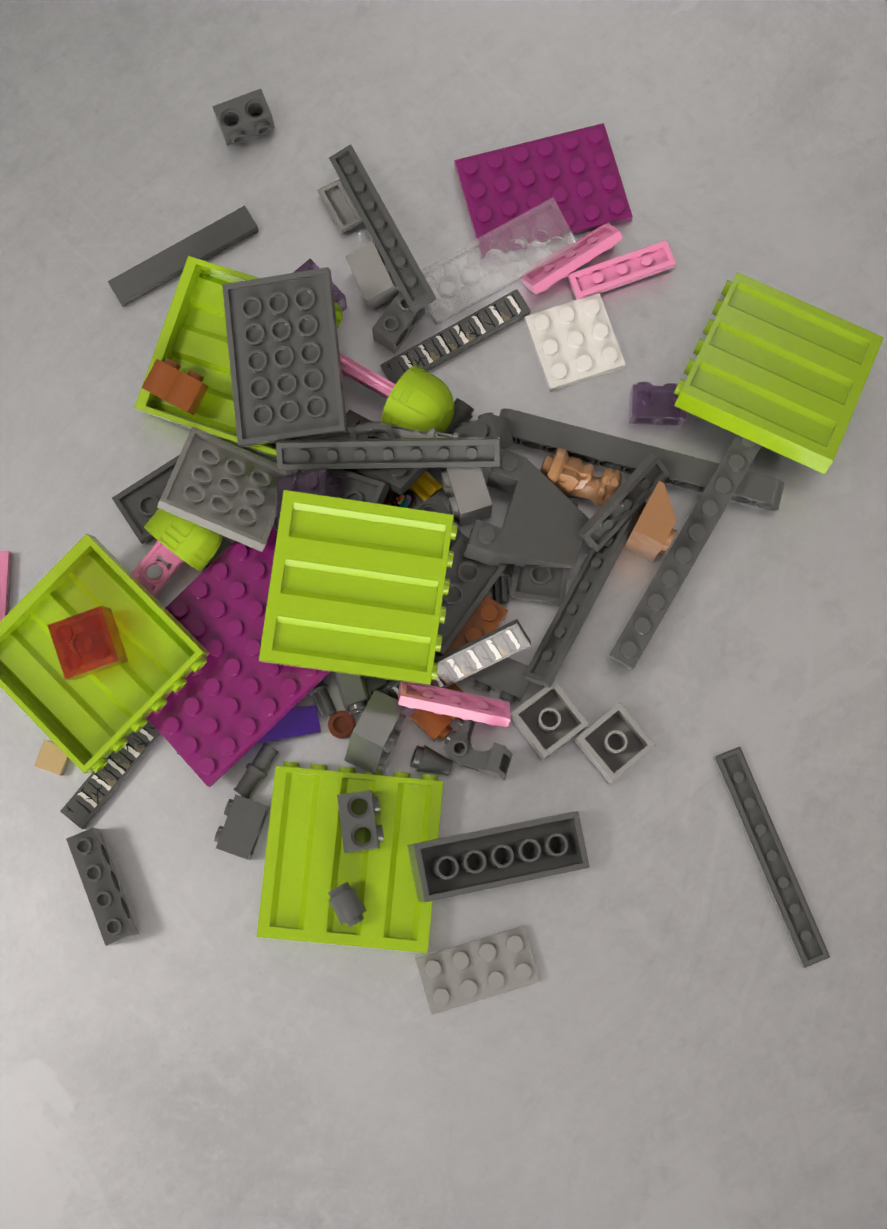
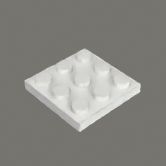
[524,293,626,392]

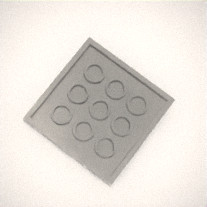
[157,427,293,552]

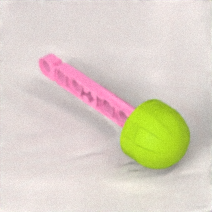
[340,353,454,434]
[131,509,223,597]

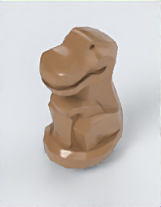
[540,447,622,507]

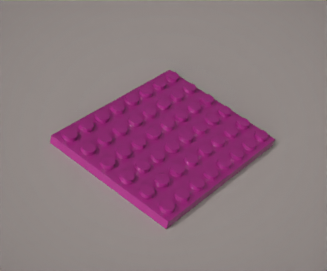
[147,526,330,787]

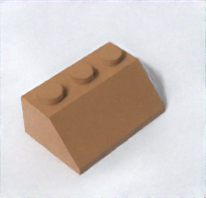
[624,481,677,562]

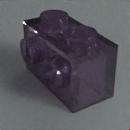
[629,382,686,426]

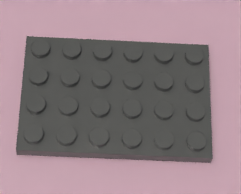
[222,267,348,447]

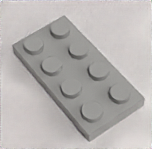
[415,926,541,1015]

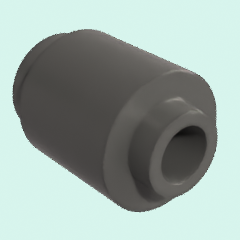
[328,882,367,927]

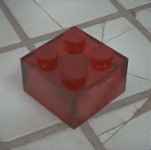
[47,606,128,680]

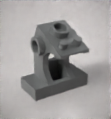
[443,720,513,780]

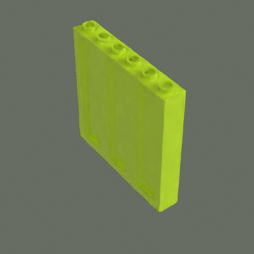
[134,256,343,458]
[674,272,884,474]
[259,490,458,685]
[0,533,210,774]
[257,761,444,953]

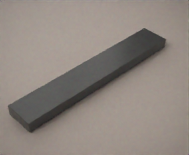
[108,205,259,306]

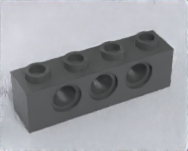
[66,828,139,946]

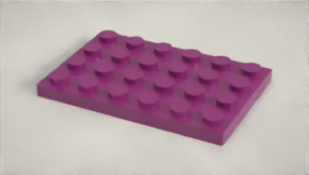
[454,123,633,259]

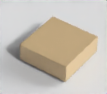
[34,740,69,776]

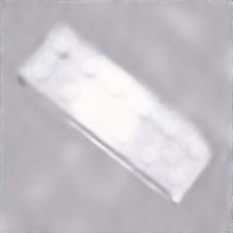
[421,197,578,326]

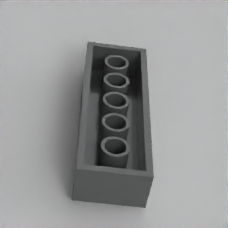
[407,811,590,902]

